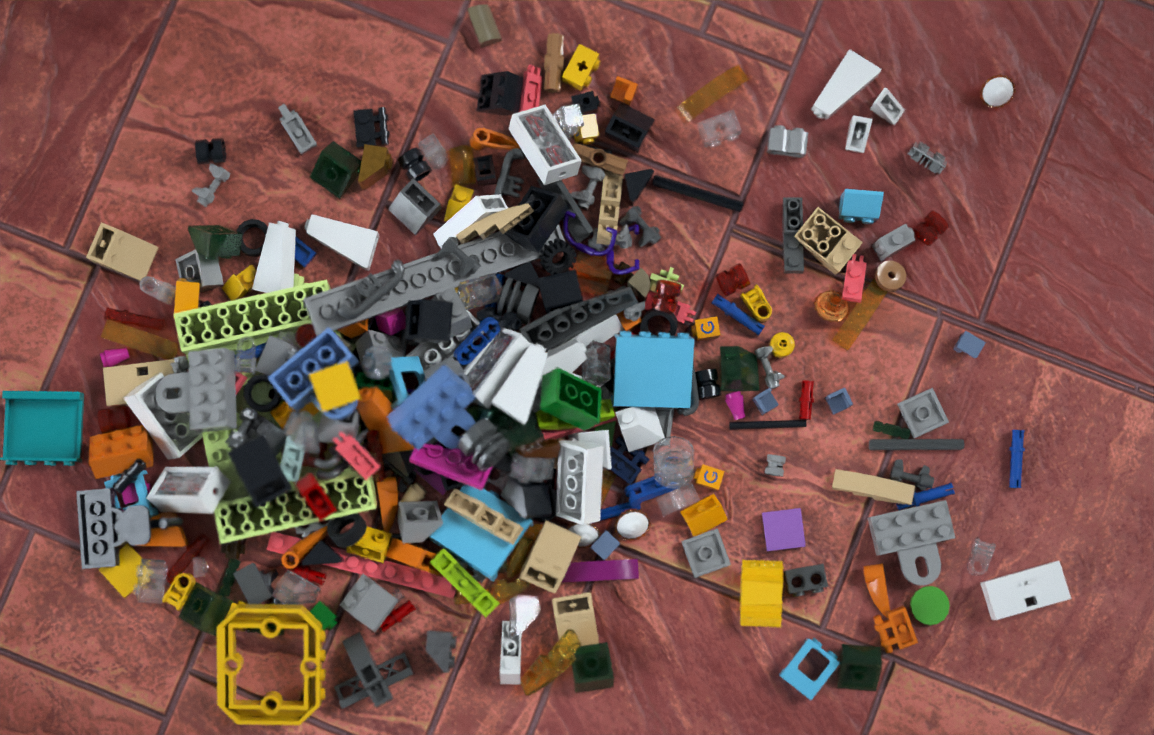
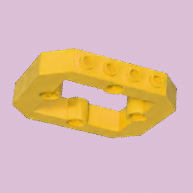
[217,604,326,725]

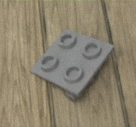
[908,142,947,174]
[255,335,302,376]

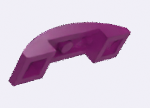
[562,559,639,583]

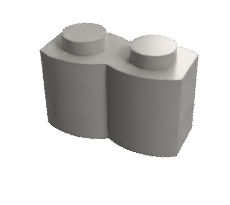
[767,125,808,158]

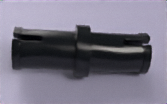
[113,458,147,493]

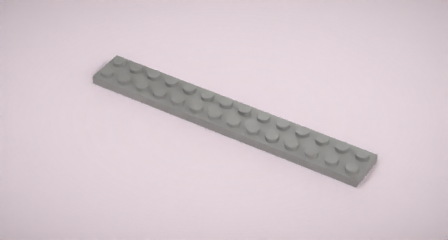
[303,225,565,336]

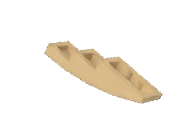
[596,171,623,246]
[455,203,533,244]
[832,469,915,505]
[444,489,523,545]

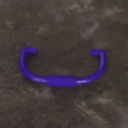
[563,211,617,256]
[606,224,640,275]

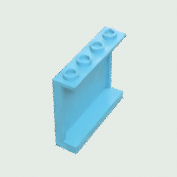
[611,331,694,408]
[429,485,533,582]

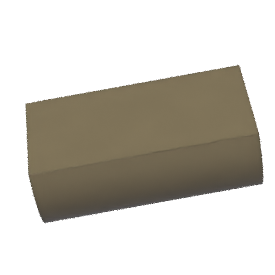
[467,4,502,48]
[627,268,650,302]

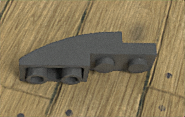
[782,197,804,274]
[342,632,394,708]

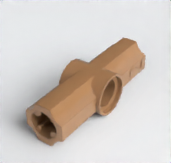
[544,33,564,93]
[573,142,628,176]

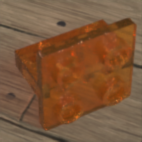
[573,251,615,296]

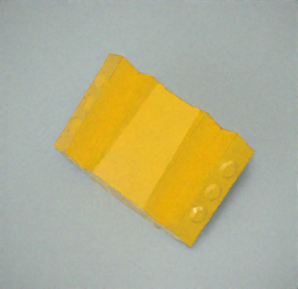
[739,560,783,627]

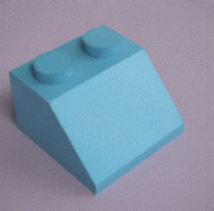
[839,189,884,224]

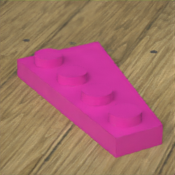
[409,444,493,491]

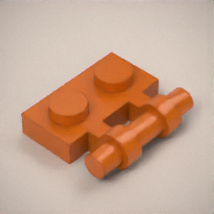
[873,606,918,653]

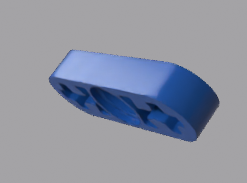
[454,317,500,365]

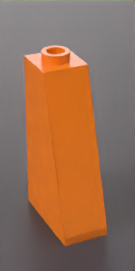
[356,387,415,454]

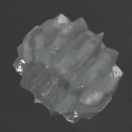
[361,346,393,379]

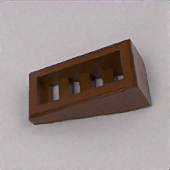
[515,438,560,459]

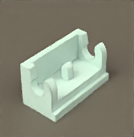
[280,435,305,482]

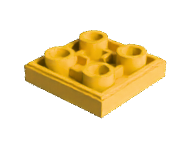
[309,361,361,412]
[99,543,155,598]

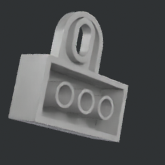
[155,348,237,432]
[867,500,956,585]

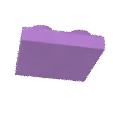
[762,508,806,551]

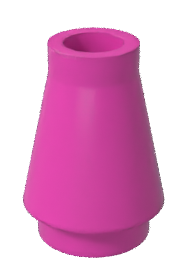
[100,347,130,368]
[725,390,745,420]

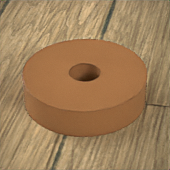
[875,261,906,292]

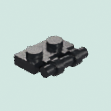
[353,107,390,149]

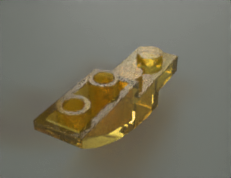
[454,578,531,610]
[520,629,581,696]

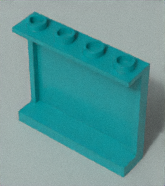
[0,391,84,466]

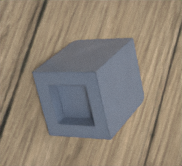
[953,331,986,358]
[752,387,779,416]
[825,387,853,415]
[591,530,620,561]

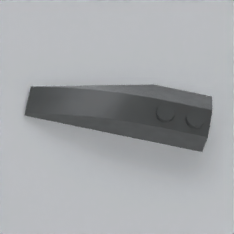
[520,287,638,352]

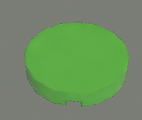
[910,586,950,625]

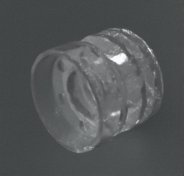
[653,436,694,488]

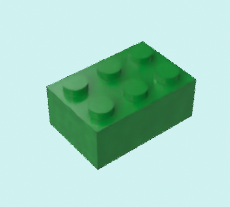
[540,367,602,431]

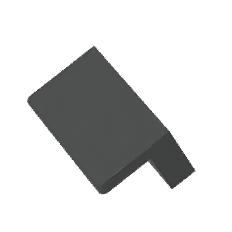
[233,563,272,604]

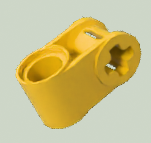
[740,284,772,323]
[162,573,195,611]

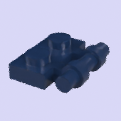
[609,436,650,485]

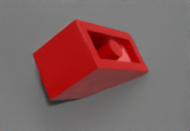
[294,472,337,522]

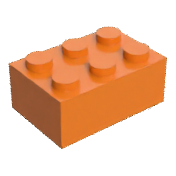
[89,425,153,479]

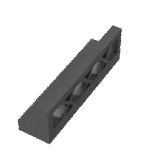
[537,178,594,243]
[334,652,415,709]

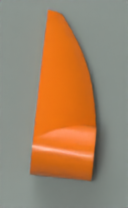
[470,128,521,150]
[376,476,398,533]
[281,525,328,569]
[863,564,890,618]

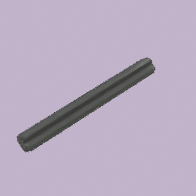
[868,439,965,450]

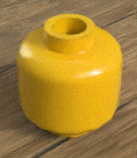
[769,332,795,358]

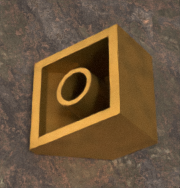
[358,144,393,190]

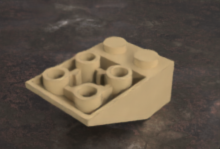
[794,207,863,275]
[86,222,159,282]
[520,521,581,593]
[552,592,600,657]

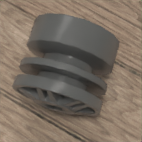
[496,277,540,325]
[458,418,511,471]

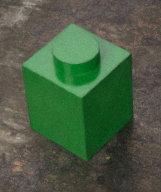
[310,601,339,631]

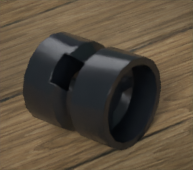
[195,138,226,165]
[398,147,432,182]
[695,369,722,400]

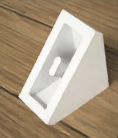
[870,88,905,125]
[845,115,872,153]

